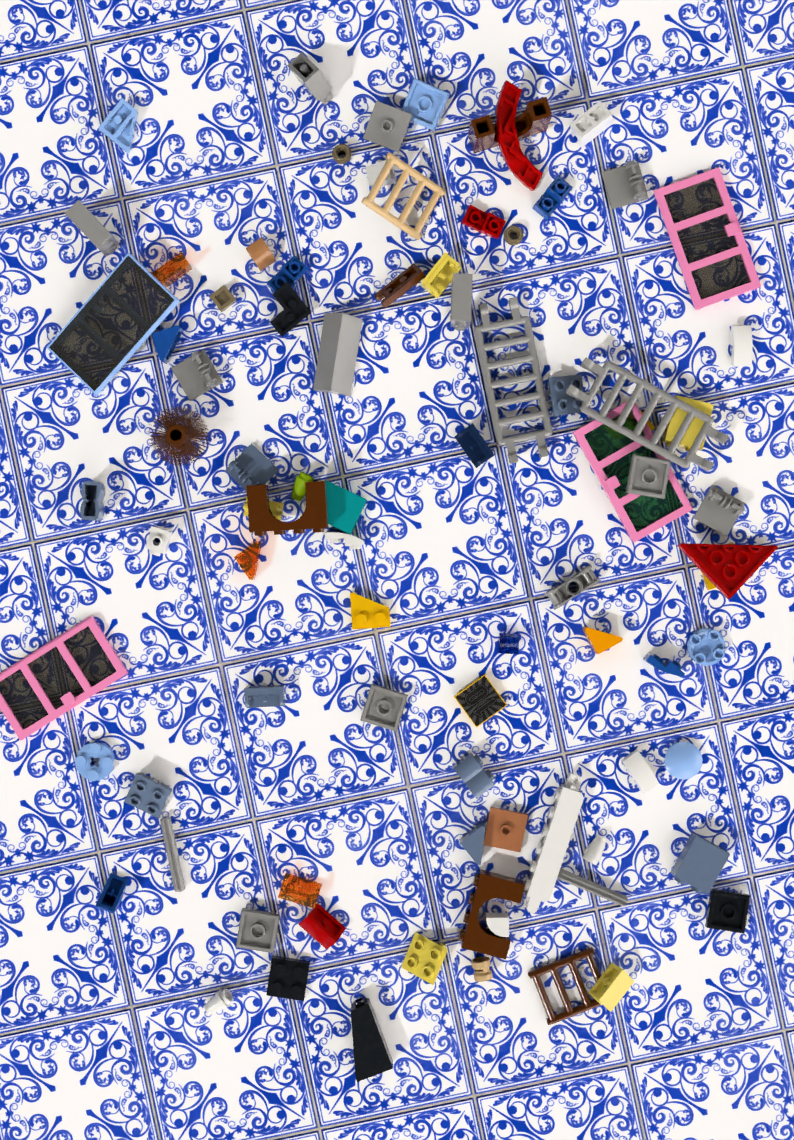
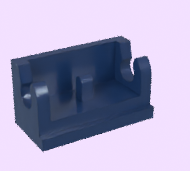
[455,423,494,468]

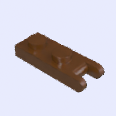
[374,263,426,307]

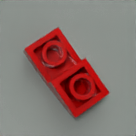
[461,204,506,239]

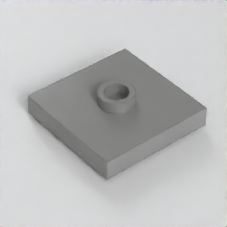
[363,101,413,153]
[625,454,671,499]
[360,684,408,732]
[236,908,280,953]

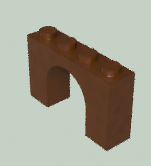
[468,97,552,153]
[246,481,329,536]
[458,869,525,959]

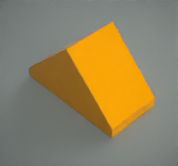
[582,626,623,654]

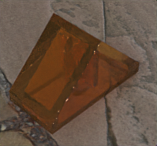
[234,542,262,580]

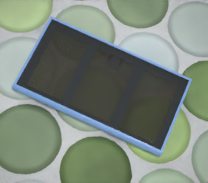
[46,253,180,395]

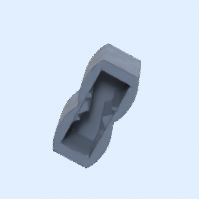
[80,481,105,521]
[453,752,495,799]

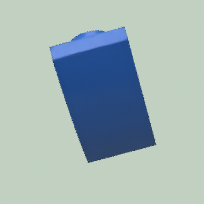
[532,175,573,220]
[267,255,308,292]
[643,653,685,677]

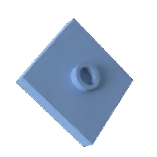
[402,78,450,131]

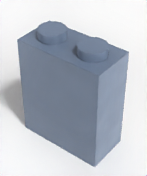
[671,832,730,894]

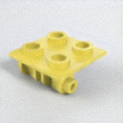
[401,932,448,985]

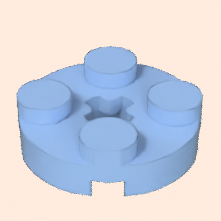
[75,742,115,781]

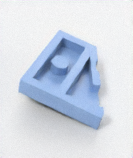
[98,98,138,154]

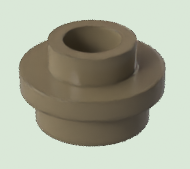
[332,144,352,164]
[504,226,523,246]

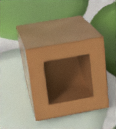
[246,237,276,271]

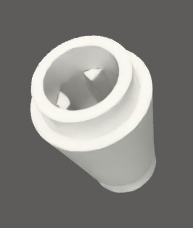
[583,835,607,865]
[204,988,233,1015]

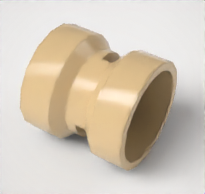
[471,956,493,982]

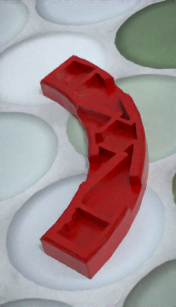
[495,80,543,191]

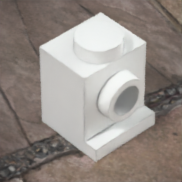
[145,526,173,556]

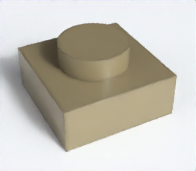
[209,285,237,312]

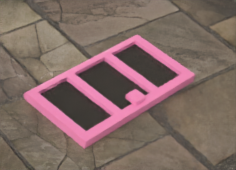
[653,167,761,310]
[0,615,128,741]

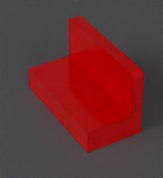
[299,903,346,949]

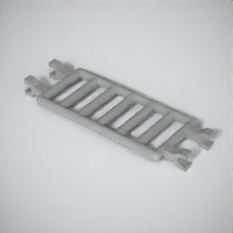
[474,297,553,464]
[565,357,729,471]

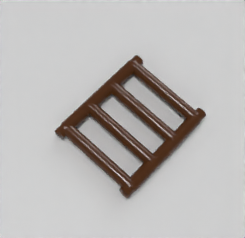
[528,947,601,1025]

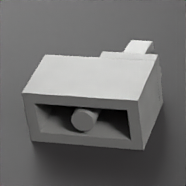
[287,52,334,105]

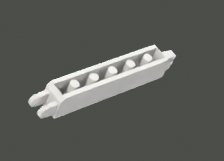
[524,773,584,914]

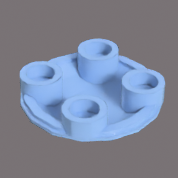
[687,628,726,666]
[664,742,703,780]

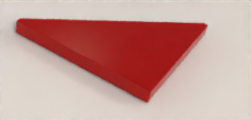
[677,543,778,599]

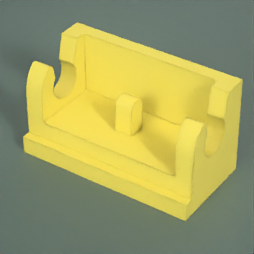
[421,252,461,299]
[588,963,635,1012]

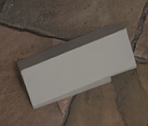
[313,313,363,397]

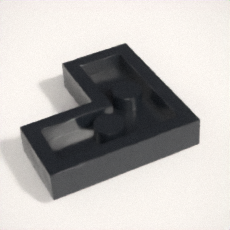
[269,282,311,337]

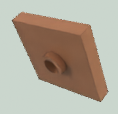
[483,806,528,853]

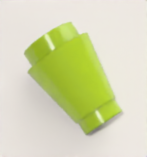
[291,471,314,501]

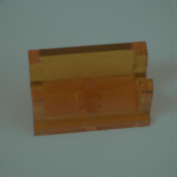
[151,251,193,287]
[278,873,322,909]

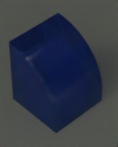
[498,633,519,654]

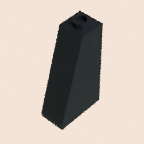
[351,998,393,1082]

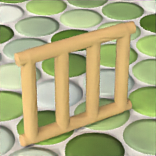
[361,152,446,240]

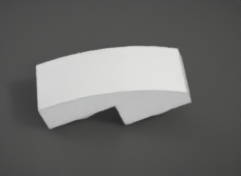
[730,325,753,367]
[325,532,365,550]
[621,749,659,794]

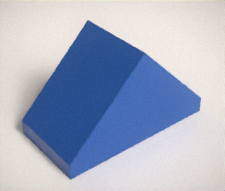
[151,325,184,364]
[95,873,129,914]

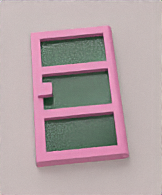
[572,402,693,543]

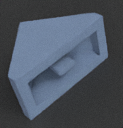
[459,823,485,865]

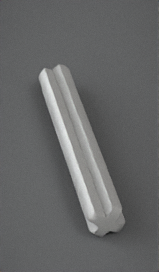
[160,817,185,892]
[557,868,628,906]

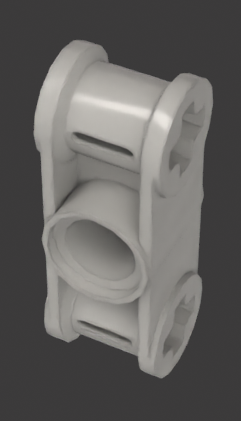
[544,564,601,610]

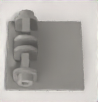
[601,160,649,209]
[171,349,223,401]
[693,485,745,537]

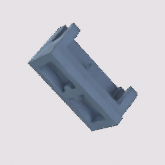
[244,685,285,708]

